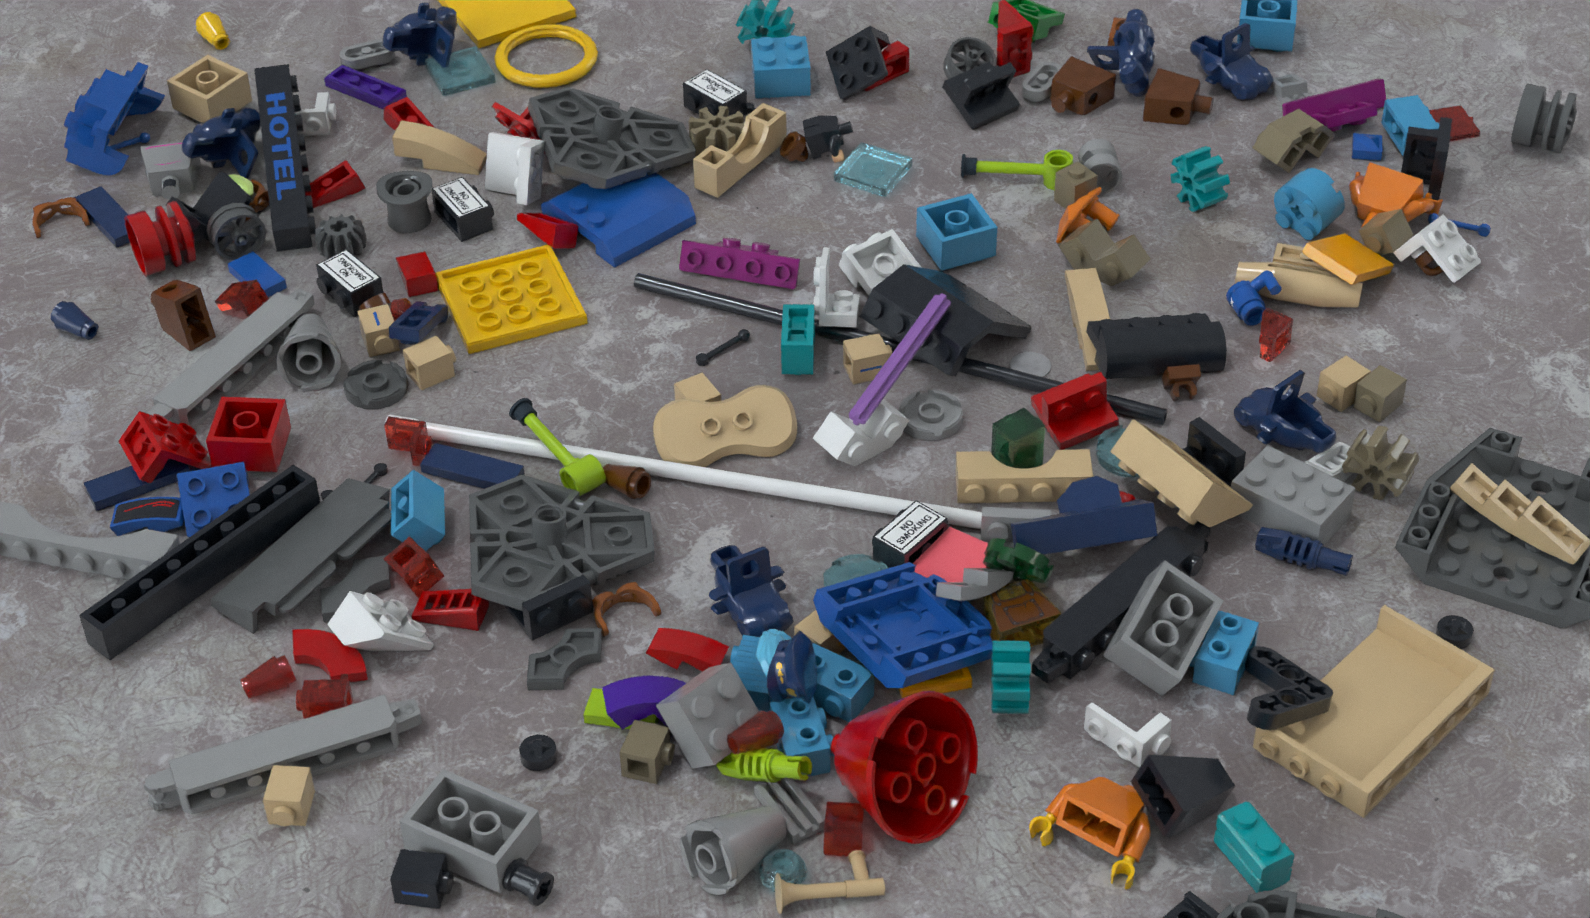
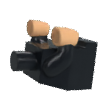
[803,116,853,163]

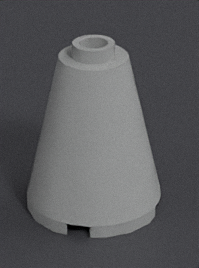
[277,314,341,391]
[680,806,787,895]

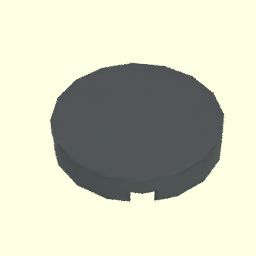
[343,360,408,409]

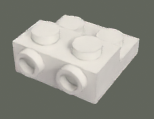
[839,229,921,295]

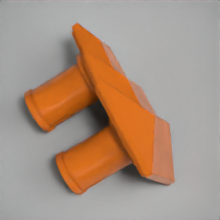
[1056,187,1120,244]

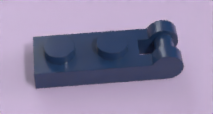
[389,301,448,344]

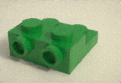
[988,0,1065,42]

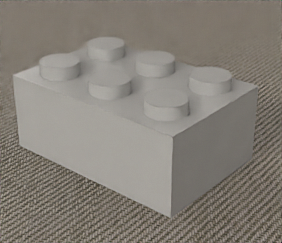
[1231,445,1356,545]
[1103,560,1223,696]
[399,769,542,893]

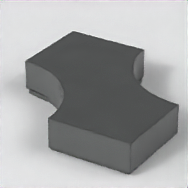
[320,555,391,622]
[527,628,602,690]

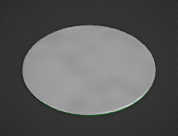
[1010,352,1051,377]

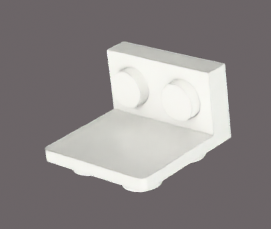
[485,132,545,205]
[1393,214,1481,283]
[813,247,860,327]

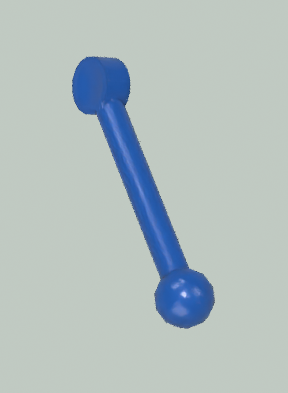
[109,132,150,150]
[1428,213,1491,237]

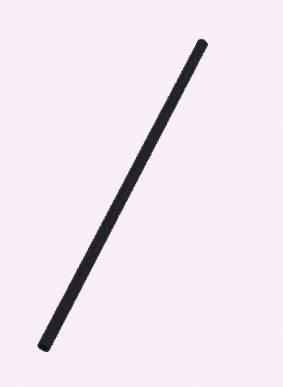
[634,273,1167,425]

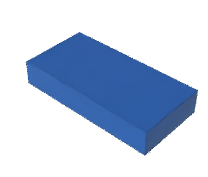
[228,251,287,300]

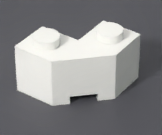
[813,399,910,466]

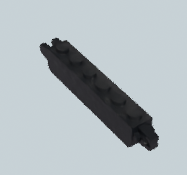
[1031,521,1211,683]

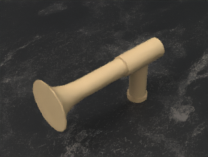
[775,850,885,914]

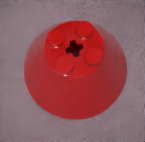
[831,691,978,844]

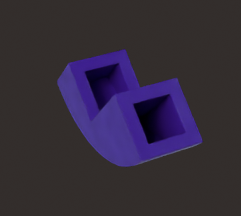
[602,676,686,730]

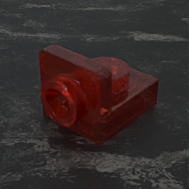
[215,279,269,318]
[1259,308,1293,362]
[384,416,432,466]
[823,801,864,856]

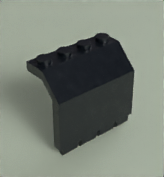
[859,264,1032,377]

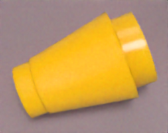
[196,12,230,50]

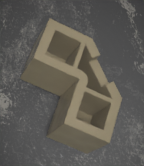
[1252,109,1335,173]
[1058,219,1151,286]

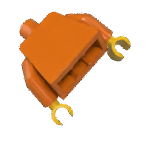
[1029,776,1151,890]

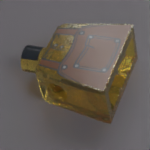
[983,579,1062,647]

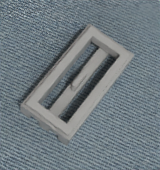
[754,778,825,844]

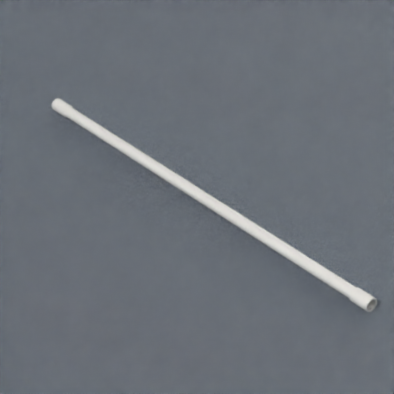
[385,415,982,529]

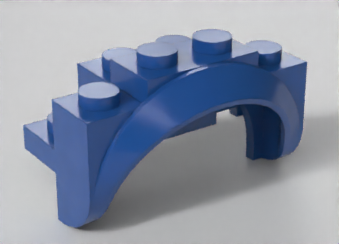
[64,62,165,175]

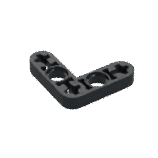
[1244,646,1334,730]

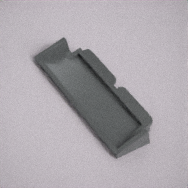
[211,478,391,634]

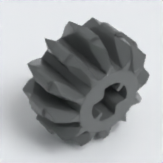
[315,214,367,259]

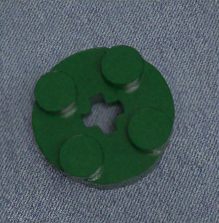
[983,538,1054,586]

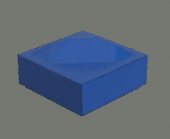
[1352,133,1382,161]

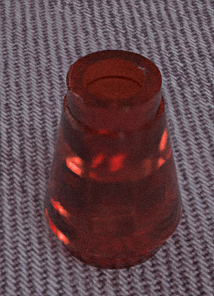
[240,655,297,699]
[727,711,784,755]

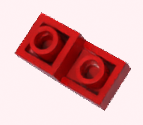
[645,628,729,671]

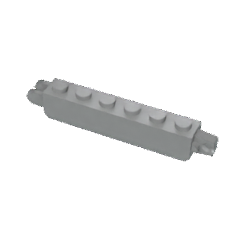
[147,288,315,430]
[143,694,422,814]

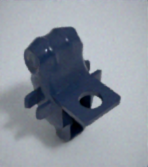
[383,2,458,68]
[1087,9,1155,97]
[1190,23,1273,100]
[182,108,261,179]
[1234,370,1337,453]
[709,545,793,637]

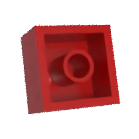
[206,397,291,472]

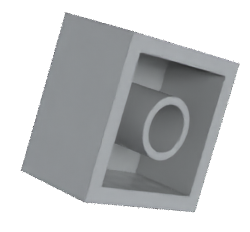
[656,663,767,768]

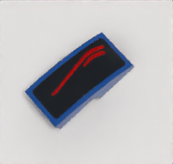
[110,497,184,536]

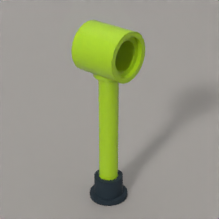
[961,150,1073,190]
[509,398,606,496]

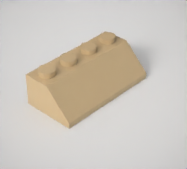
[1110,419,1253,527]

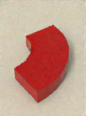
[292,629,368,685]

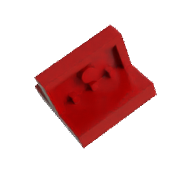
[1031,372,1119,450]

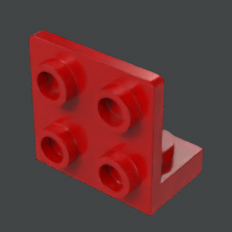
[996,0,1034,78]
[118,411,212,483]

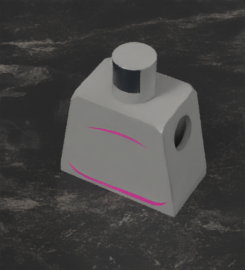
[140,142,201,200]

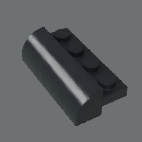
[1086,313,1227,379]

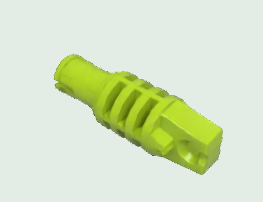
[716,747,812,783]

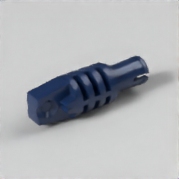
[1255,527,1353,576]

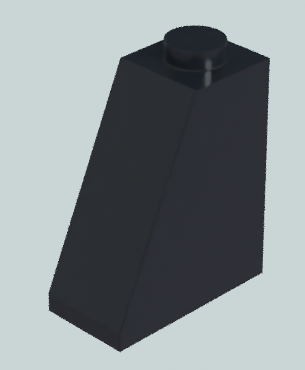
[1130,755,1235,838]

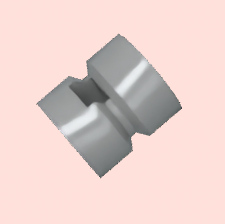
[1078,139,1122,194]

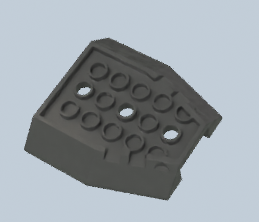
[1395,428,1590,628]

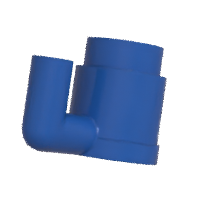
[1226,270,1282,326]

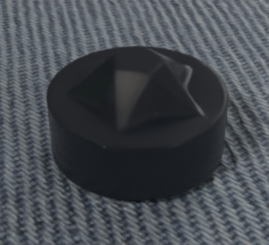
[1436,615,1474,649]
[519,734,557,771]

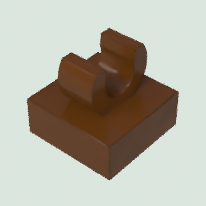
[1162,364,1201,401]

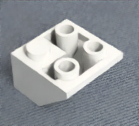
[327,591,434,651]

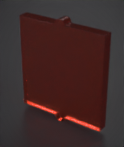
[1429,105,1481,141]

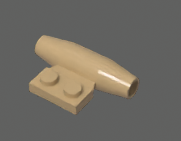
[1235,243,1363,308]

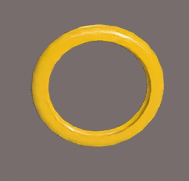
[494,24,598,88]

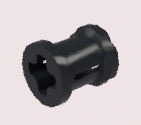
[502,857,554,906]

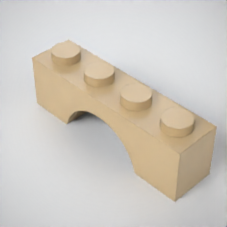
[693,103,787,198]
[955,449,1093,503]

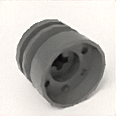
[1511,83,1577,154]

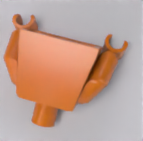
[1349,162,1443,228]

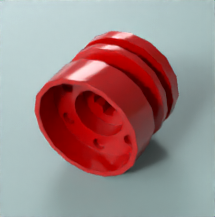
[124,201,196,277]

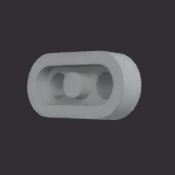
[340,39,395,71]
[1022,62,1062,102]

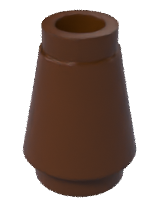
[603,464,651,499]

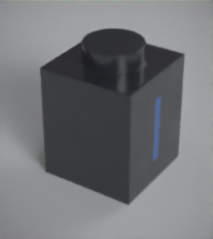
[390,849,453,909]

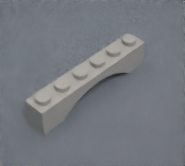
[0,501,180,580]

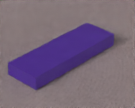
[324,65,407,110]

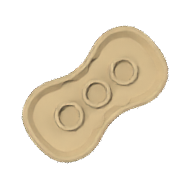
[653,385,797,467]

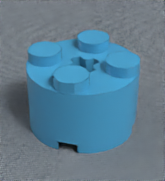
[1274,168,1345,240]

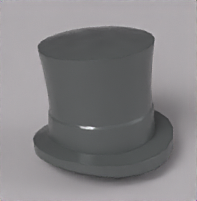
[376,171,433,233]

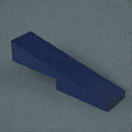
[1011,499,1158,555]

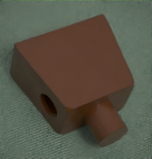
[1051,56,1116,115]
[1143,68,1214,125]
[151,280,216,351]

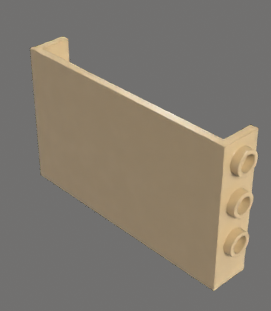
[1253,605,1495,818]

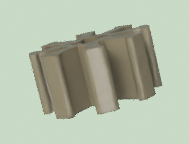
[689,106,744,157]
[1342,426,1419,500]

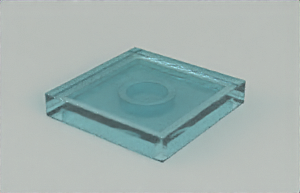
[425,46,496,96]
[834,142,912,197]

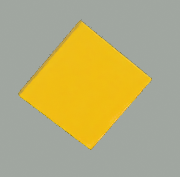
[438,0,576,48]
[435,245,588,354]

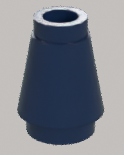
[51,301,99,340]

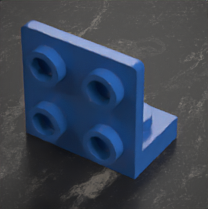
[177,462,250,538]

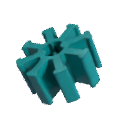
[736,0,795,44]
[1170,146,1230,212]
[991,641,1031,714]

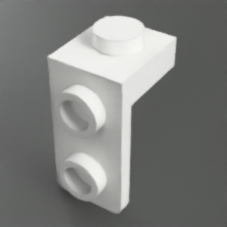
[296,92,336,136]
[1084,702,1172,768]

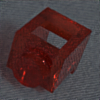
[383,537,444,599]
[296,674,353,719]

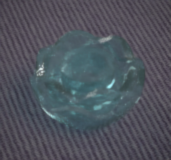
[759,849,807,892]

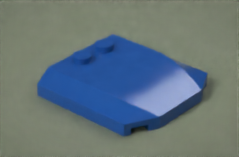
[541,173,696,268]
[813,562,992,688]

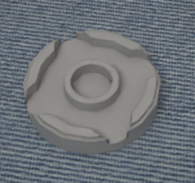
[899,390,963,441]

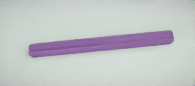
[849,293,951,426]

